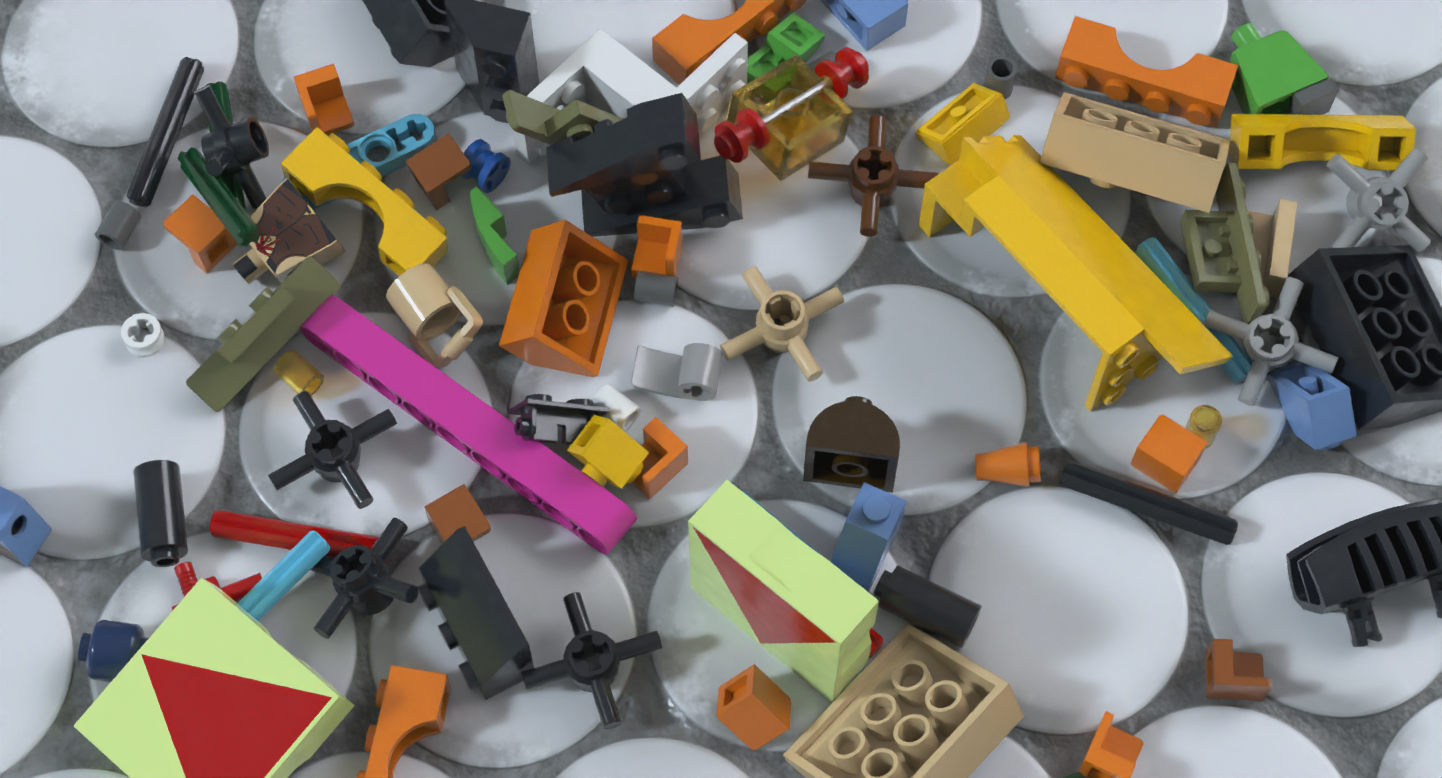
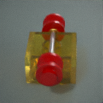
[714,47,869,181]

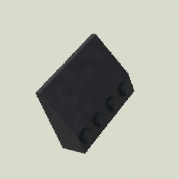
[1288,245,1442,430]

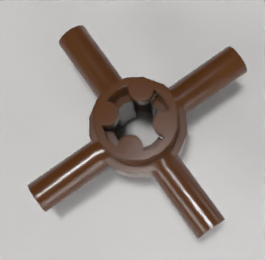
[808,115,939,237]

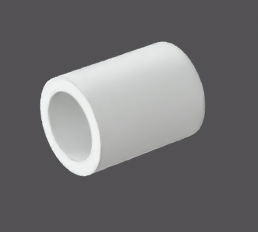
[592,384,641,432]

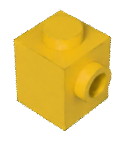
[567,415,649,489]

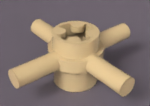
[720,266,844,382]

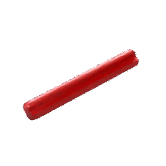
[209,510,388,563]

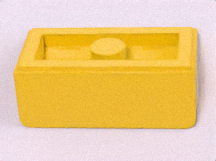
[915,82,1010,165]

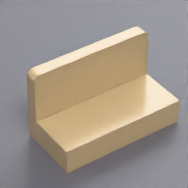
[1247,199,1298,298]

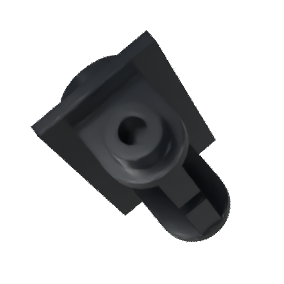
[508,394,610,445]

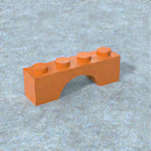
[652,0,807,85]
[1055,16,1238,128]
[357,665,452,778]

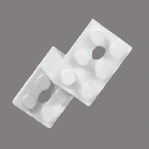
[513,28,748,164]

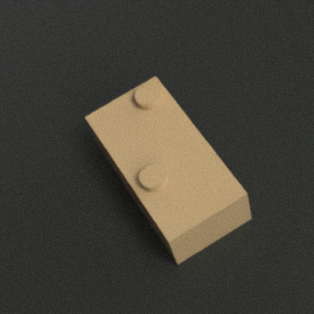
[1039,92,1230,213]

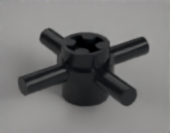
[194,85,269,209]
[268,391,397,509]
[311,518,419,639]
[521,592,662,729]

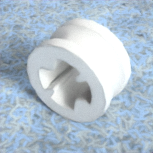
[121,313,165,358]

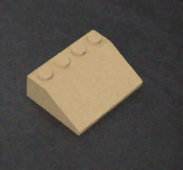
[783,623,1024,778]

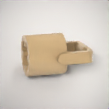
[386,263,483,367]

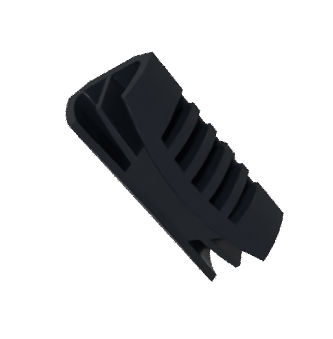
[1286,499,1442,647]

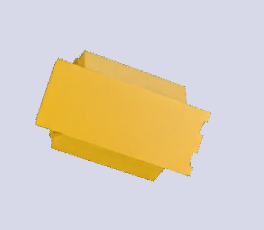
[918,135,1233,412]

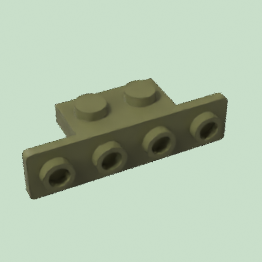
[502,90,623,145]
[1180,162,1269,324]
[186,256,340,412]

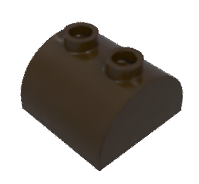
[803,396,900,493]

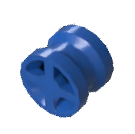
[461,139,511,193]

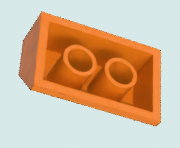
[499,220,628,377]

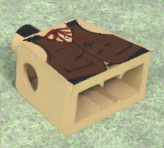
[232,178,346,284]

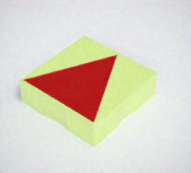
[688,480,879,703]
[73,577,355,778]

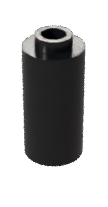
[133,460,188,567]
[873,565,982,648]

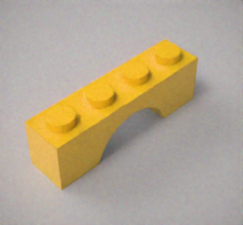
[1228,114,1416,170]
[281,127,448,276]

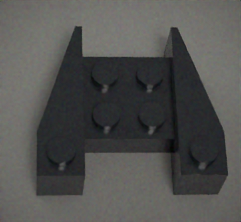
[546,93,743,237]

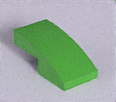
[747,12,826,100]
[470,186,520,285]

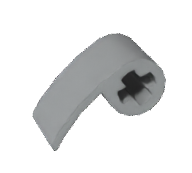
[631,343,723,401]

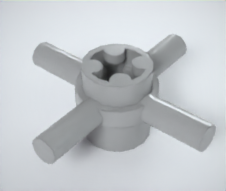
[1327,148,1431,252]
[1204,277,1338,406]

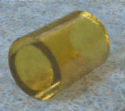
[273,350,324,396]
[1185,405,1222,449]

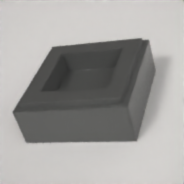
[1286,78,1339,115]

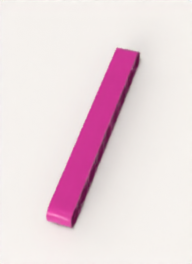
[300,295,637,555]

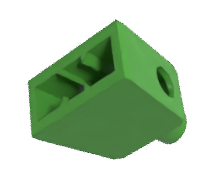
[1229,23,1329,114]

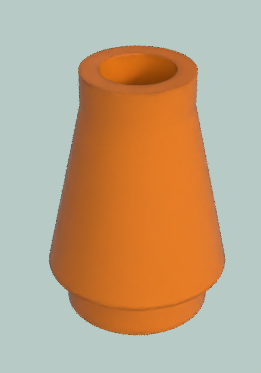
[975,442,1041,487]

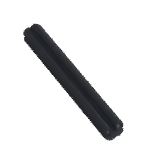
[127,57,204,208]
[1060,461,1238,545]

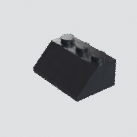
[362,0,454,67]
[444,0,539,123]
[417,526,534,700]

